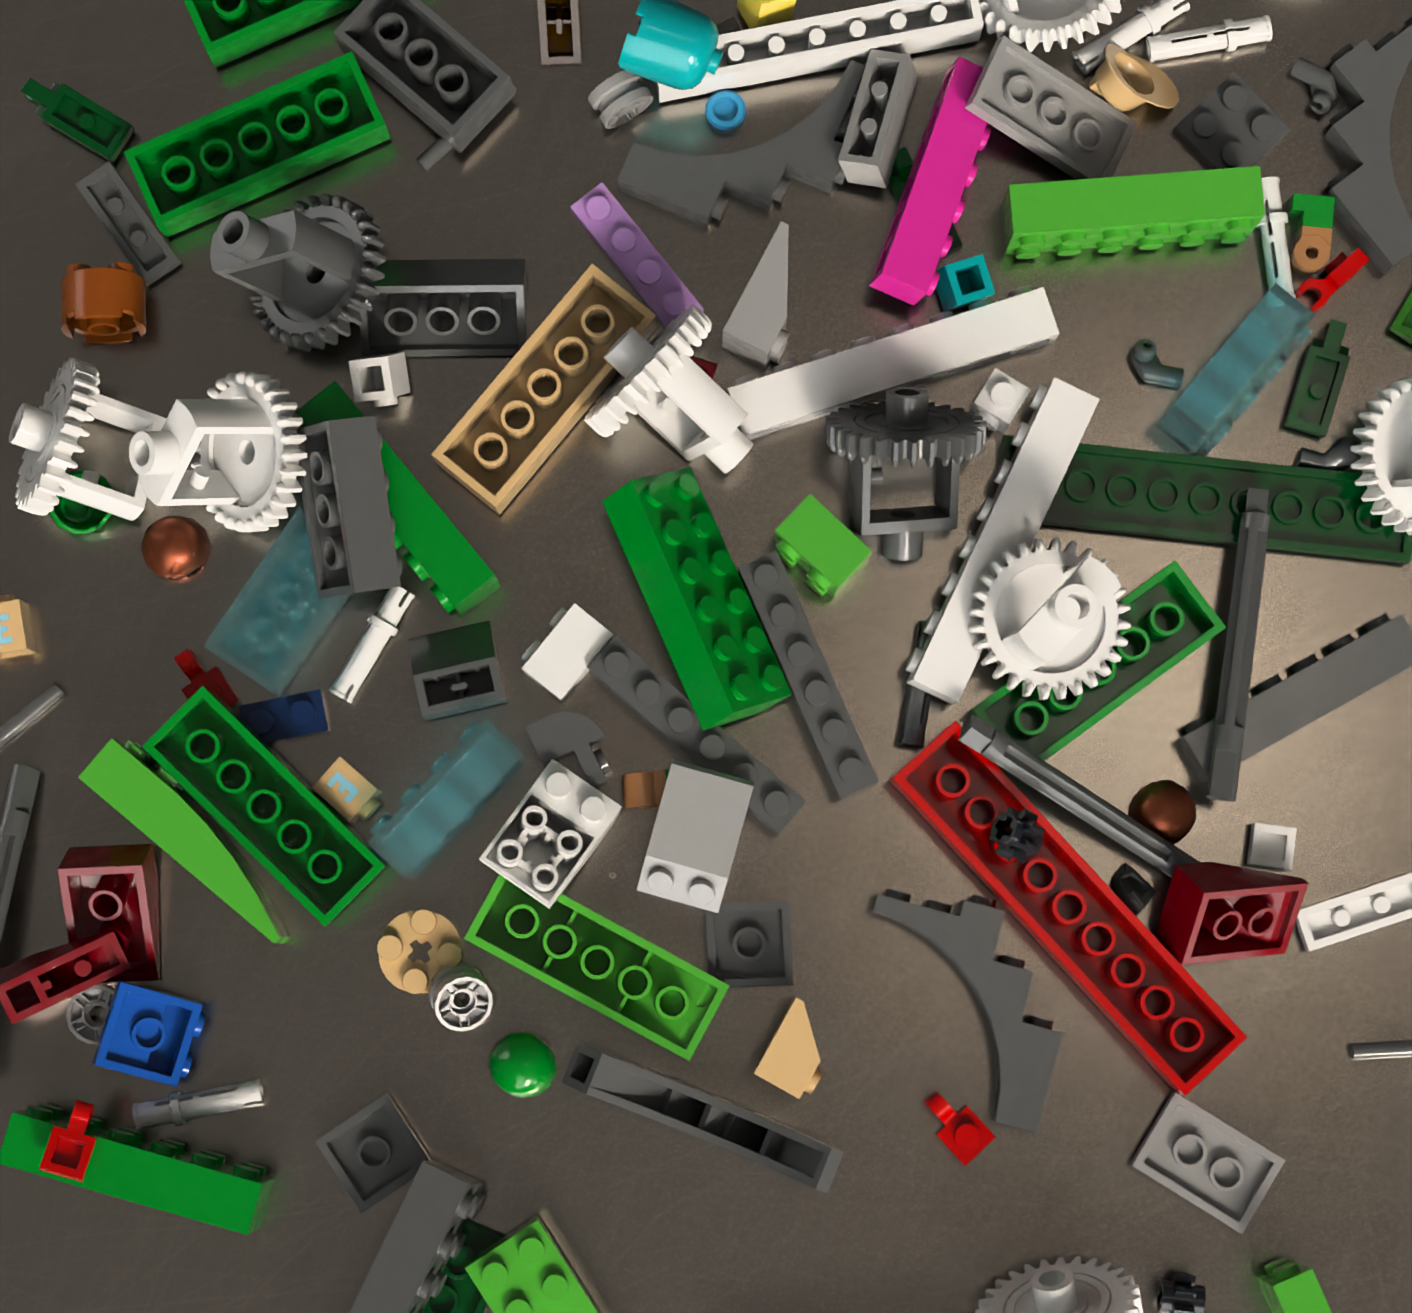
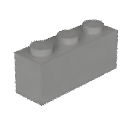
[838,49,919,188]

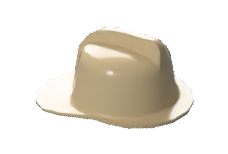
[1088,44,1179,111]

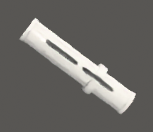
[1072,0,1190,75]
[1145,15,1273,63]
[1256,177,1296,304]
[328,586,415,704]
[132,1078,265,1131]

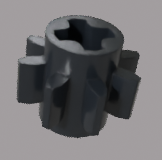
[989,807,1045,862]
[1157,1271,1206,1313]

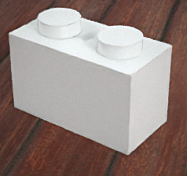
[521,603,614,703]

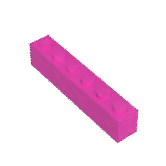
[869,56,991,306]

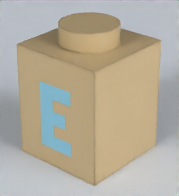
[0,594,36,659]
[312,756,382,823]

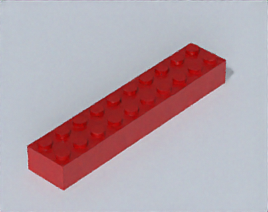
[890,721,1248,1096]

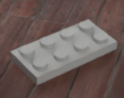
[965,35,1137,180]

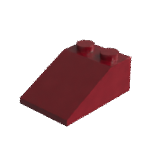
[57,844,160,983]
[1154,862,1308,965]

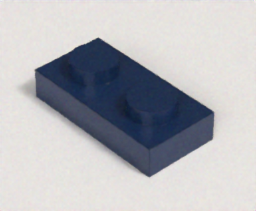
[238,689,330,744]

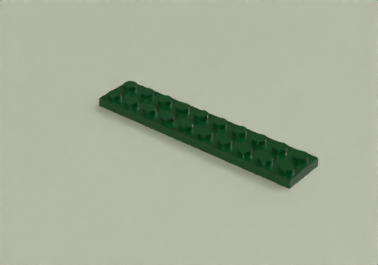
[997,435,1412,564]

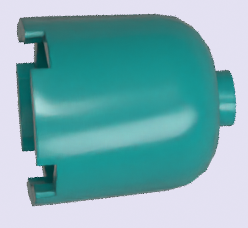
[618,0,724,90]

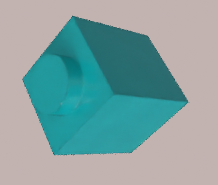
[936,254,996,312]

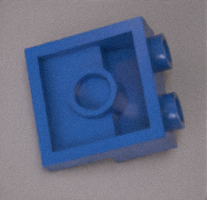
[92,980,205,1087]

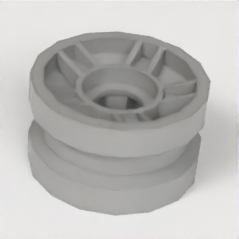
[588,70,653,129]
[428,963,493,1032]
[66,985,116,1044]

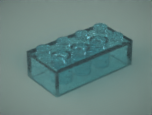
[1156,283,1315,456]
[203,507,351,697]
[368,719,529,881]

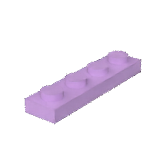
[570,182,704,329]

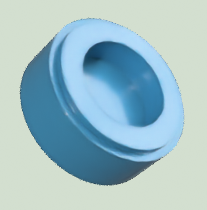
[705,90,746,134]

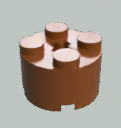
[61,262,146,344]

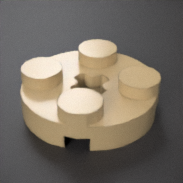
[377,909,463,994]

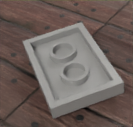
[1129,1092,1286,1234]

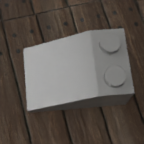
[722,221,790,371]
[637,759,755,913]

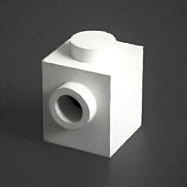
[348,352,411,407]
[970,368,1031,433]

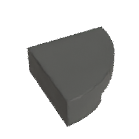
[1114,862,1156,916]

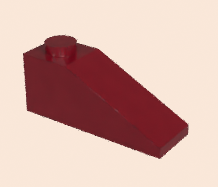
[0,929,131,1025]

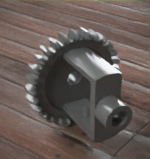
[210,193,386,352]
[825,387,987,561]

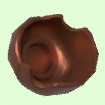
[141,515,210,579]
[1128,780,1196,845]

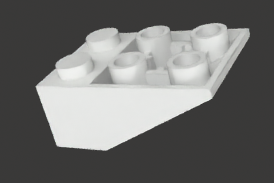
[479,759,622,909]

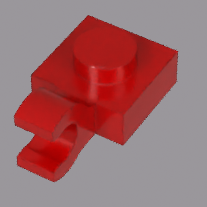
[1295,248,1370,313]
[174,648,241,708]
[924,1091,996,1166]
[39,1100,97,1183]

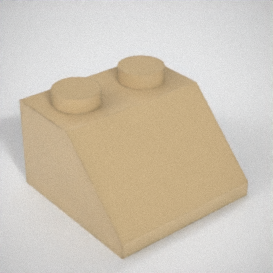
[752,996,823,1099]

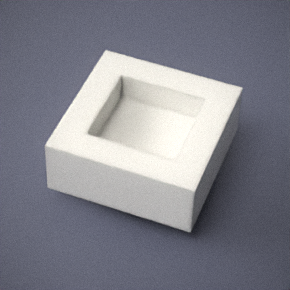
[1247,822,1297,871]

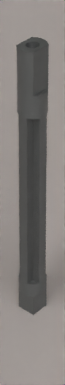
[1206,488,1271,802]
[959,715,1201,878]
[0,764,41,943]

